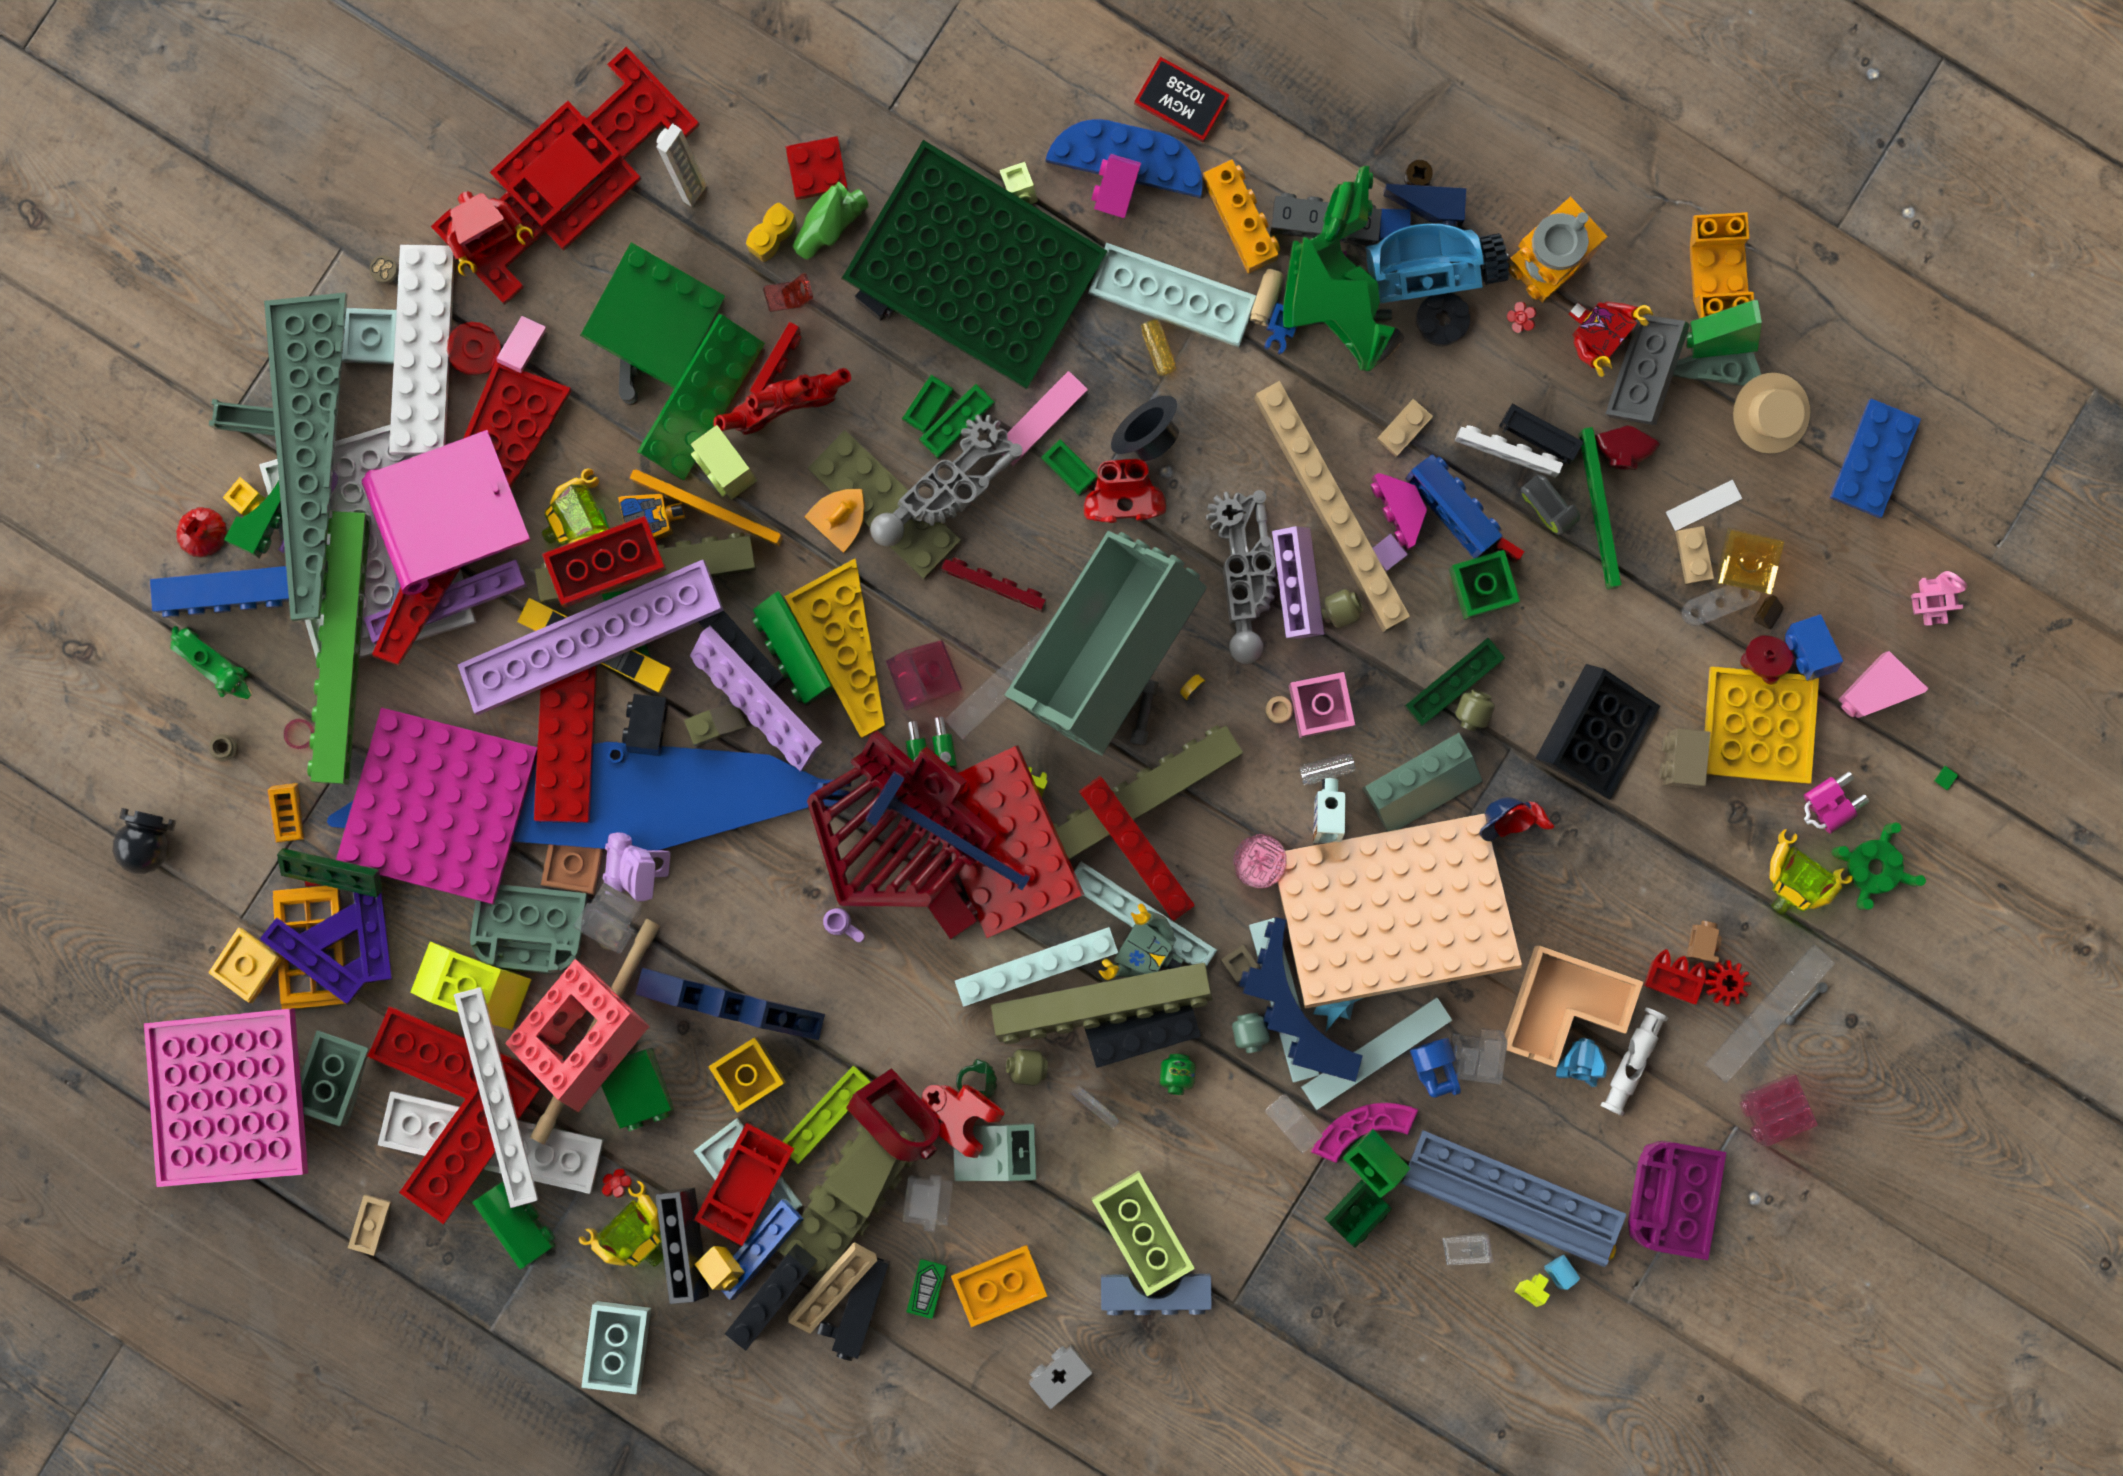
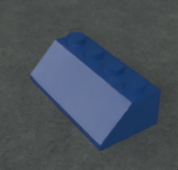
[1405,454,1503,559]

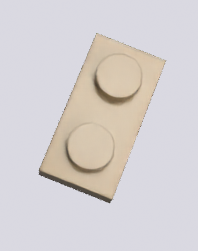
[1377,399,1433,457]
[1675,526,1714,584]
[348,1195,392,1256]

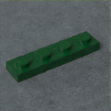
[1404,637,1505,726]
[277,848,382,897]

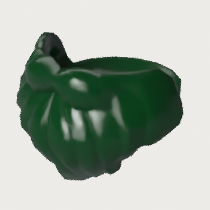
[956,1059,997,1099]

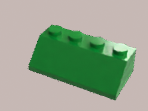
[752,591,835,706]

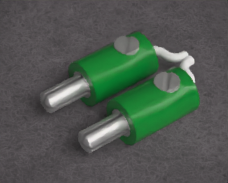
[905,717,957,767]

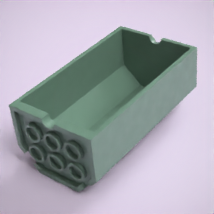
[1004,531,1207,756]

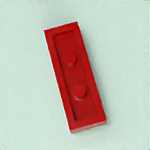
[749,321,802,394]

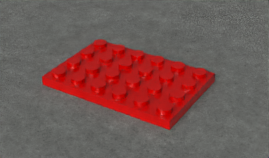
[951,745,1084,938]

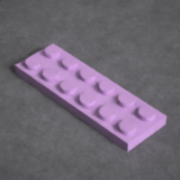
[690,626,822,771]

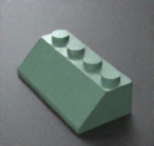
[1362,733,1482,832]

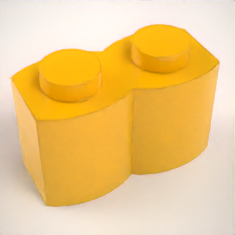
[746,202,797,262]

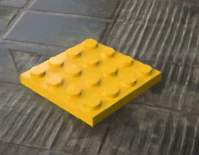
[1705,667,1819,784]

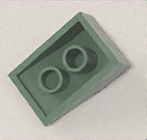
[300,1030,369,1126]

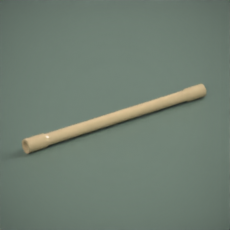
[530,919,660,1145]

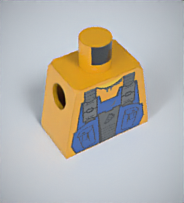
[618,494,685,541]

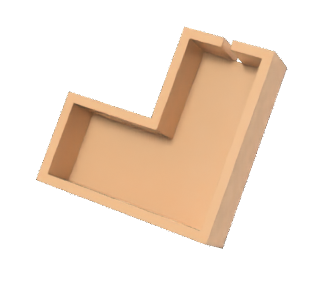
[1500,946,1643,1068]

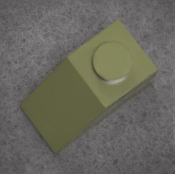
[684,704,747,747]

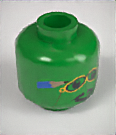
[1159,1054,1196,1095]

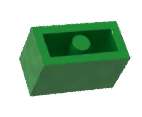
[1343,1129,1411,1198]

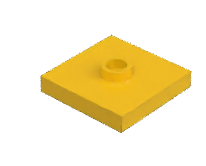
[208,928,283,1003]

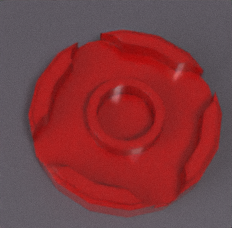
[446,321,501,376]

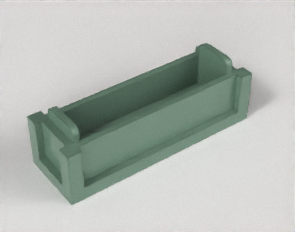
[209,399,275,436]

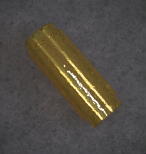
[1141,319,1176,376]

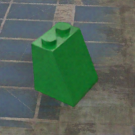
[601,1048,674,1132]

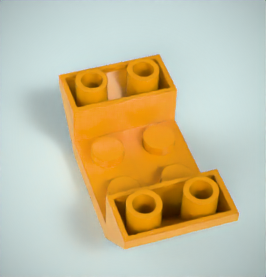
[1690,212,1754,319]

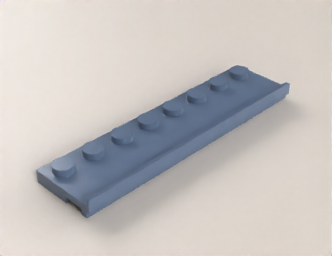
[1401,1130,1627,1267]

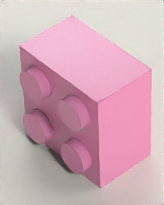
[1289,672,1355,738]

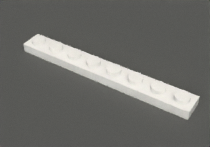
[656,123,707,207]
[454,987,538,1208]

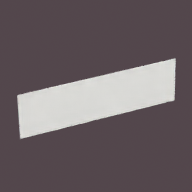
[1666,480,1742,531]

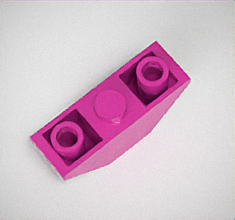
[1370,473,1427,551]

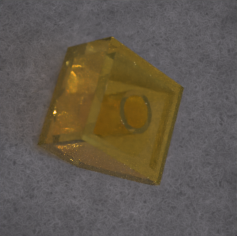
[1717,527,1784,594]

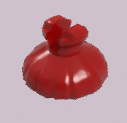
[176,507,227,558]

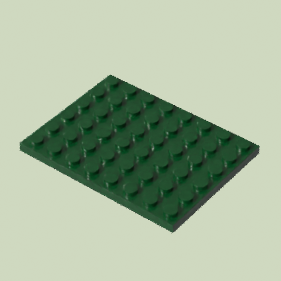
[841,140,1107,389]

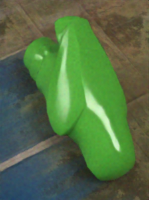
[793,182,869,260]

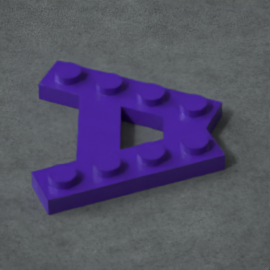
[260,879,392,1005]

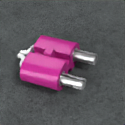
[1803,772,1869,834]

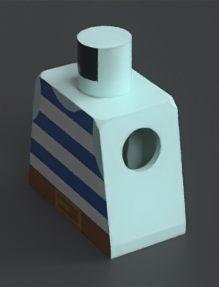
[1313,778,1345,843]

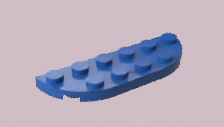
[1045,119,1202,198]

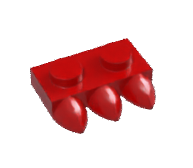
[1643,949,1706,1005]

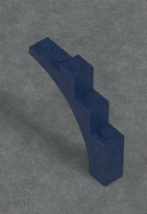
[1239,917,1363,1082]

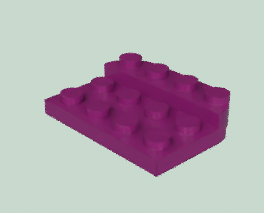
[1628,1141,1727,1260]

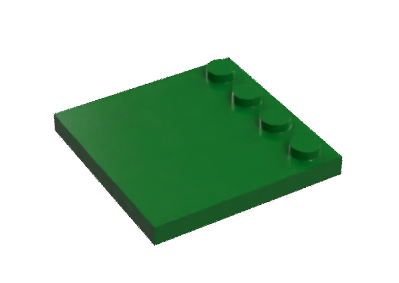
[580,242,725,389]

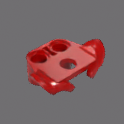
[1084,459,1166,523]

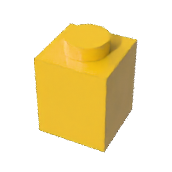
[695,1246,745,1291]

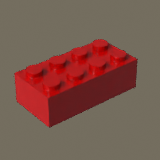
[542,516,667,608]

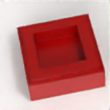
[1493,537,1525,563]

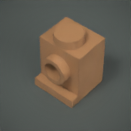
[1686,921,1722,963]

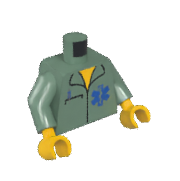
[1098,904,1184,980]

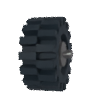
[1479,233,1509,285]

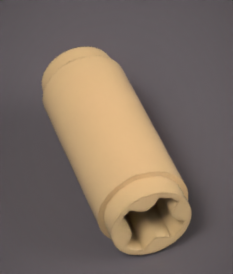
[1250,269,1284,326]

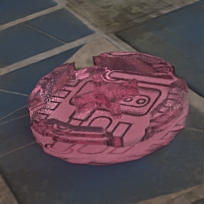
[1233,834,1287,889]

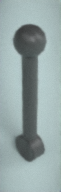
[1785,982,1828,1026]

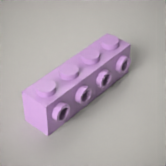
[1272,526,1324,639]

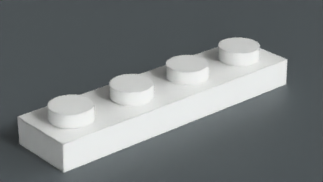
[1455,425,1563,477]

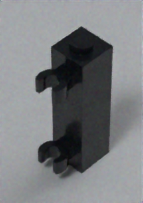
[817,1257,890,1361]

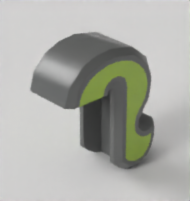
[1520,474,1580,535]

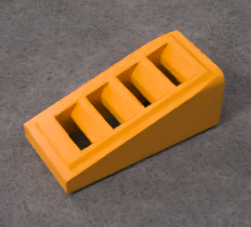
[268,783,304,843]

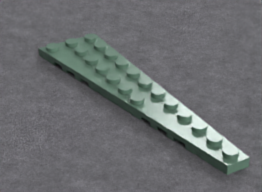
[264,292,348,621]

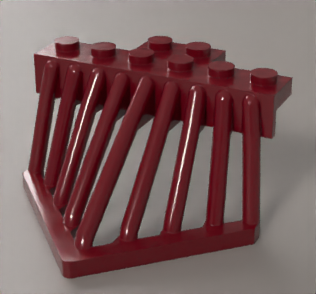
[807,730,997,907]

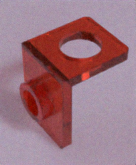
[763,273,813,312]

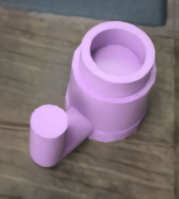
[823,908,865,942]

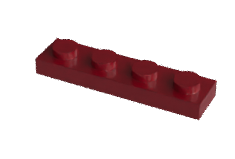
[942,557,1046,612]

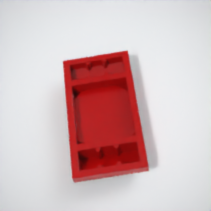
[694,1122,795,1246]

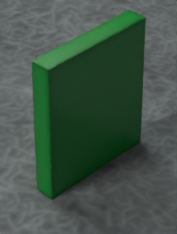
[1934,766,1958,790]

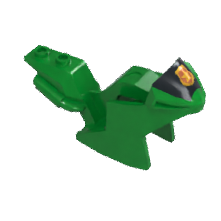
[1283,166,1404,371]

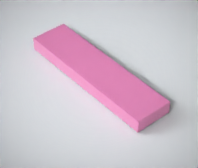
[994,371,1088,466]

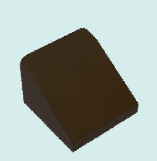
[1754,595,1783,630]

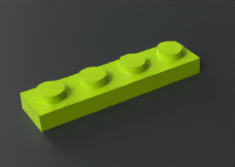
[783,1065,871,1164]

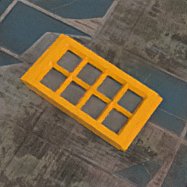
[273,886,346,1009]

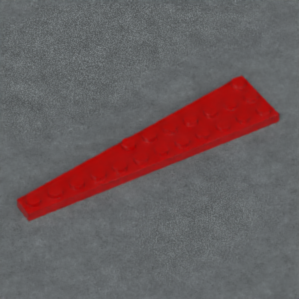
[372,361,572,666]

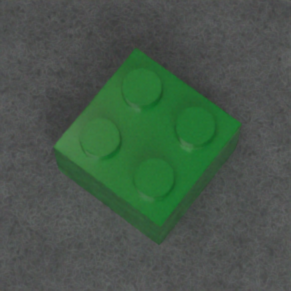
[1449,550,1520,620]

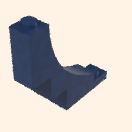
[636,968,825,1041]

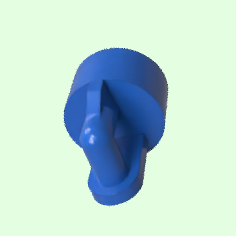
[1410,1038,1461,1098]

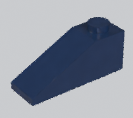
[1383,184,1466,228]

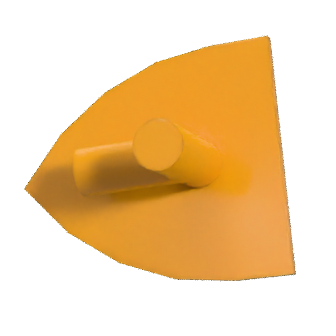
[805,489,865,553]

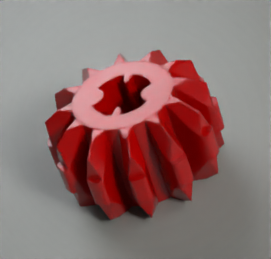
[1704,960,1752,1006]

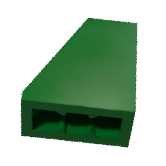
[1685,300,1762,359]

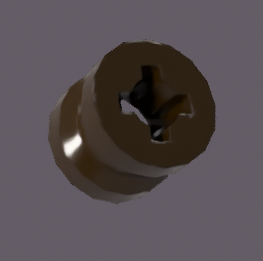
[1404,160,1433,186]

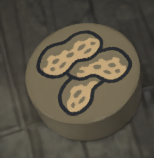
[370,255,398,284]

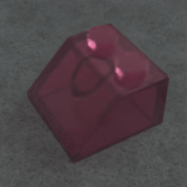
[885,640,962,711]

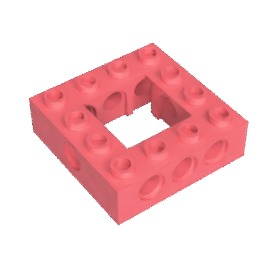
[505,959,650,1112]

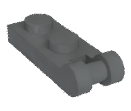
[619,359,639,405]

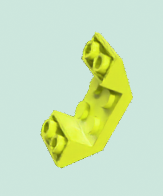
[410,941,532,1030]

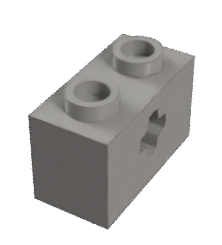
[1029,1345,1092,1410]

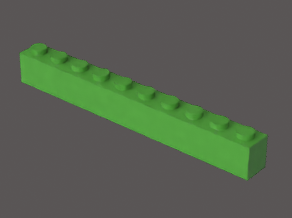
[307,511,371,785]

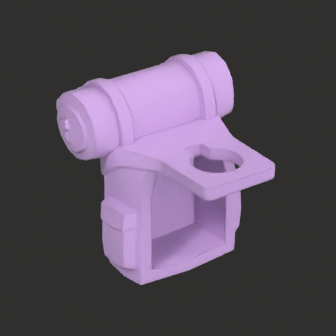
[603,832,670,901]

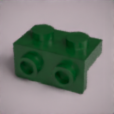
[1324,1179,1392,1248]

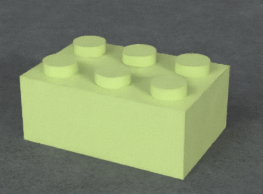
[691,425,757,500]

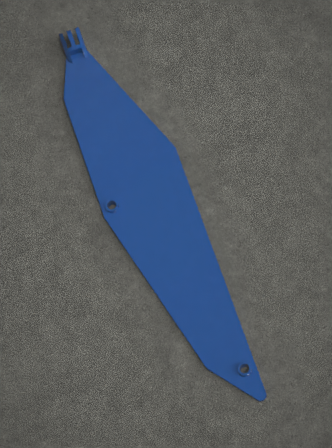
[327,742,852,850]

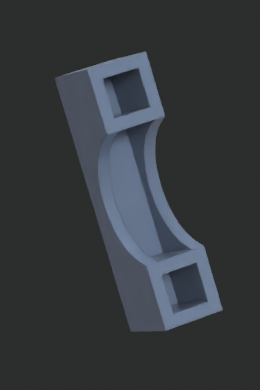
[1101,1274,1211,1315]

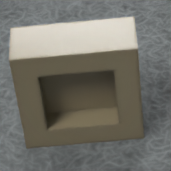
[1221,944,1259,982]

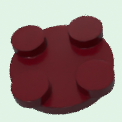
[1740,635,1795,685]

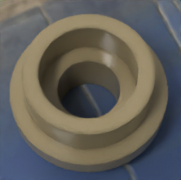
[209,734,237,761]

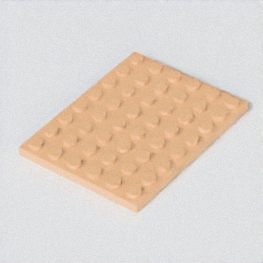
[1274,814,1522,1009]

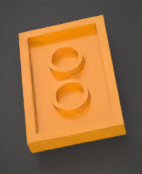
[951,1244,1047,1328]

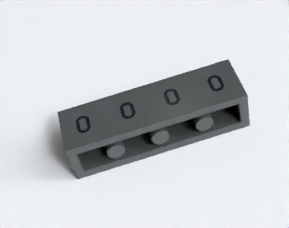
[1270,193,1382,246]

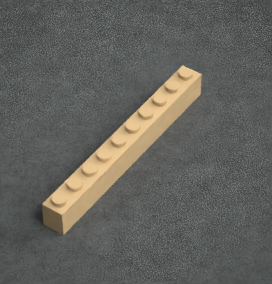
[1254,381,1410,632]

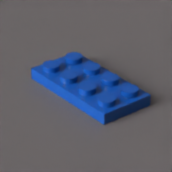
[1830,399,1921,518]

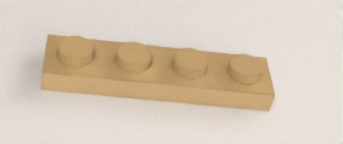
[788,1242,877,1334]

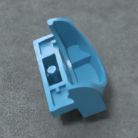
[1365,224,1484,303]

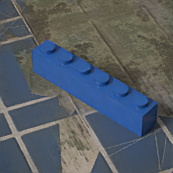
[150,566,289,618]

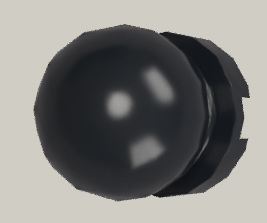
[112,808,176,874]

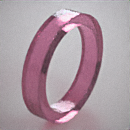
[283,719,315,749]

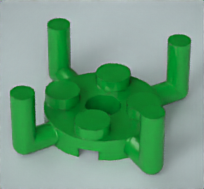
[1832,822,1926,910]

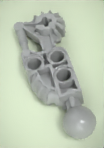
[870,415,1023,547]
[1206,490,1276,664]

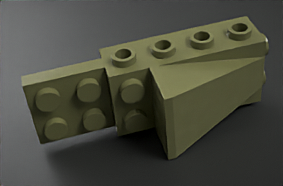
[777,1115,916,1281]

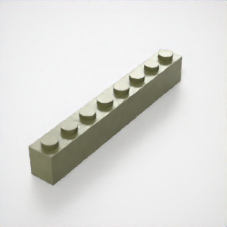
[535,532,756,603]
[1053,725,1243,860]
[991,962,1213,1044]

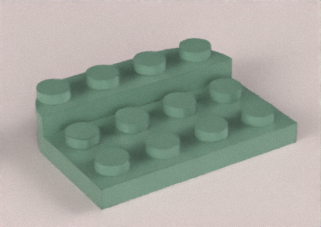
[470,885,587,974]

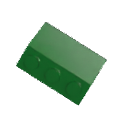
[472,1181,556,1270]

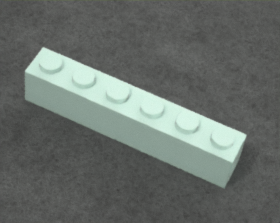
[955,927,1118,1007]

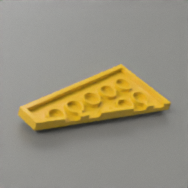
[784,558,885,739]

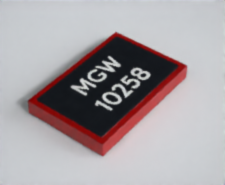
[1134,56,1230,142]

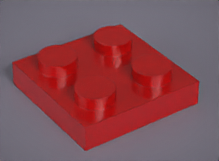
[785,136,848,200]

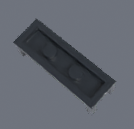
[1498,403,1583,465]

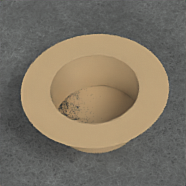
[1733,373,1810,453]

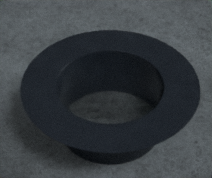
[1111,396,1179,461]

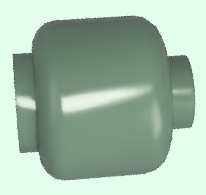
[1232,1012,1270,1053]

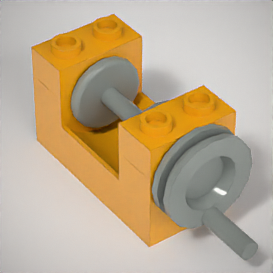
[1508,196,1608,303]

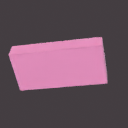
[497,316,546,373]

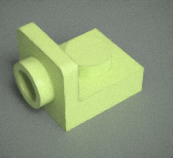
[1000,162,1038,204]

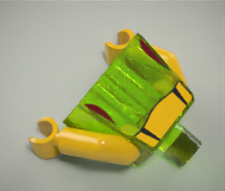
[542,468,616,545]
[1769,829,1853,915]
[579,1181,664,1267]

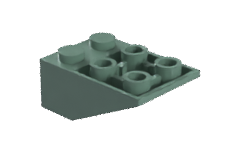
[953,1123,1036,1181]

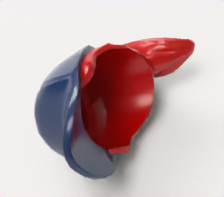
[1479,797,1555,841]

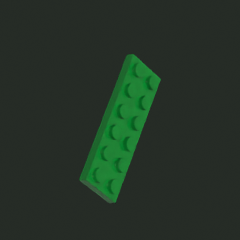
[637,314,765,481]

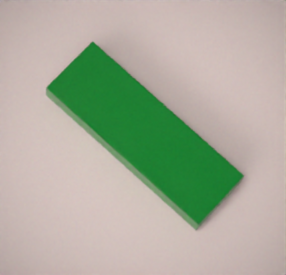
[919,384,995,459]

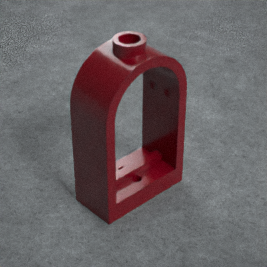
[846,1068,940,1162]

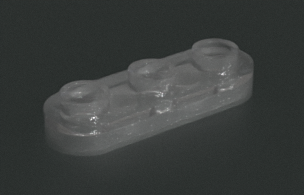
[1682,579,1761,626]

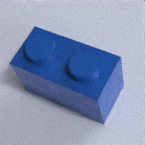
[1785,614,1843,681]

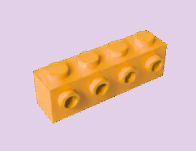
[1202,159,1280,274]

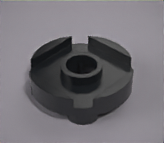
[1416,293,1470,347]

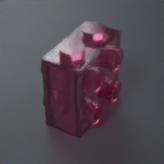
[1740,1074,1818,1147]

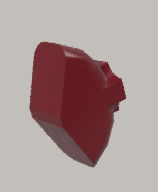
[1595,425,1660,470]

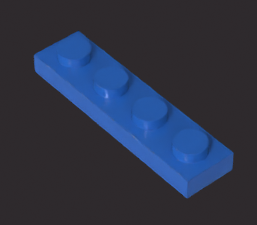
[721,1200,804,1300]

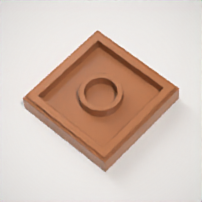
[541,845,604,895]

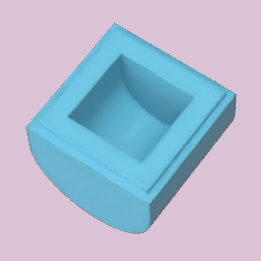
[1544,1255,1580,1290]

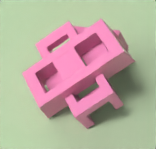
[1911,571,1968,625]

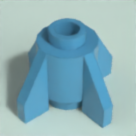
[1556,1038,1607,1087]

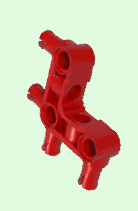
[714,368,851,435]

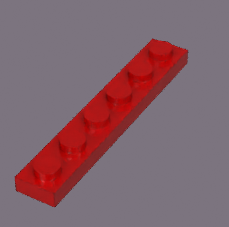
[1078,775,1195,921]

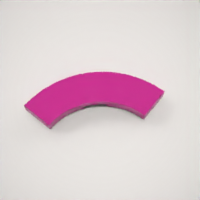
[1311,1103,1418,1163]

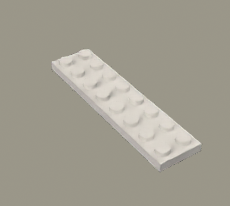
[389,245,455,455]
[378,1091,604,1194]

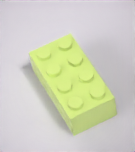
[1092,1171,1195,1296]

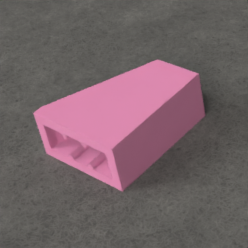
[1838,651,1928,718]

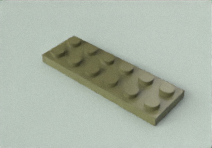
[808,430,961,579]

